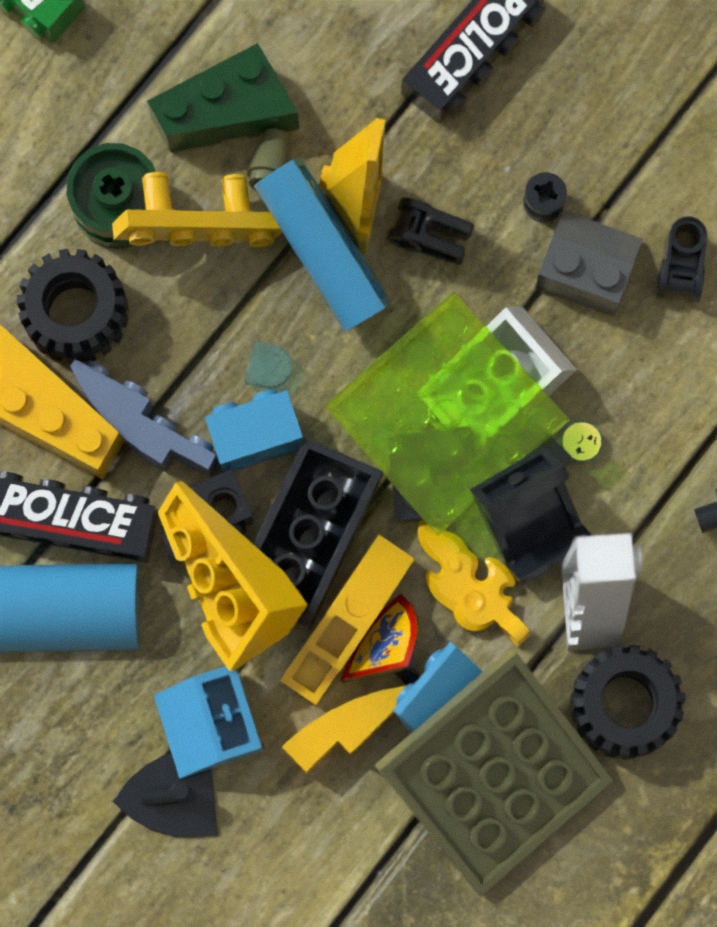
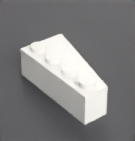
[561,534,642,651]

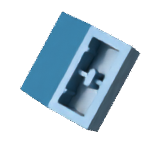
[393,642,483,734]
[154,666,264,779]

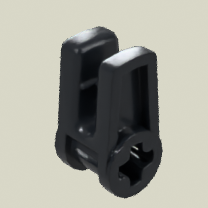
[386,197,475,265]

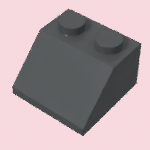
[535,210,642,317]

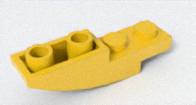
[280,534,415,705]

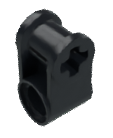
[656,216,708,302]

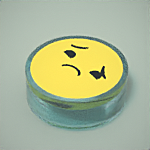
[560,420,603,465]

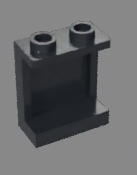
[470,446,592,584]

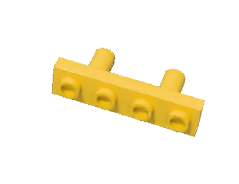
[112,172,283,247]

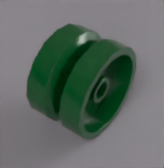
[66,143,156,249]

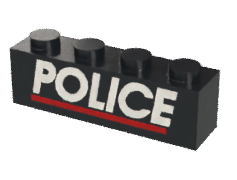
[401,0,546,124]
[0,471,158,563]

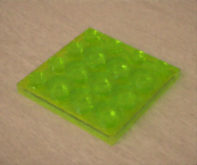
[325,291,569,536]

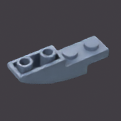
[71,359,219,478]

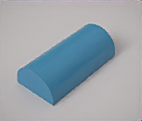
[254,157,390,331]
[0,563,140,653]

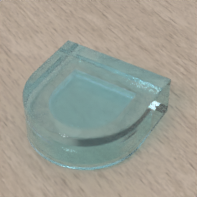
[245,341,292,389]

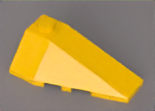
[319,118,385,254]
[158,481,308,671]

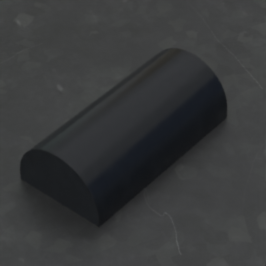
[253,438,384,631]

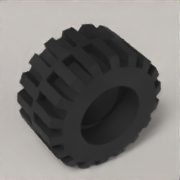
[17,249,129,364]
[570,645,685,760]

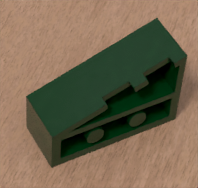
[147,43,299,152]

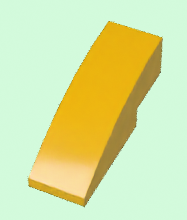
[282,685,407,775]

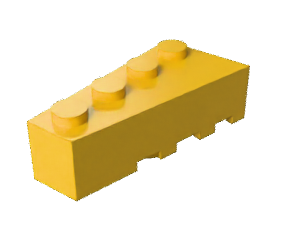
[0,325,123,479]

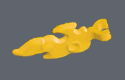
[418,520,531,648]

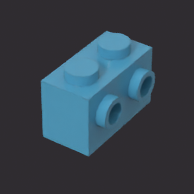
[205,389,303,473]

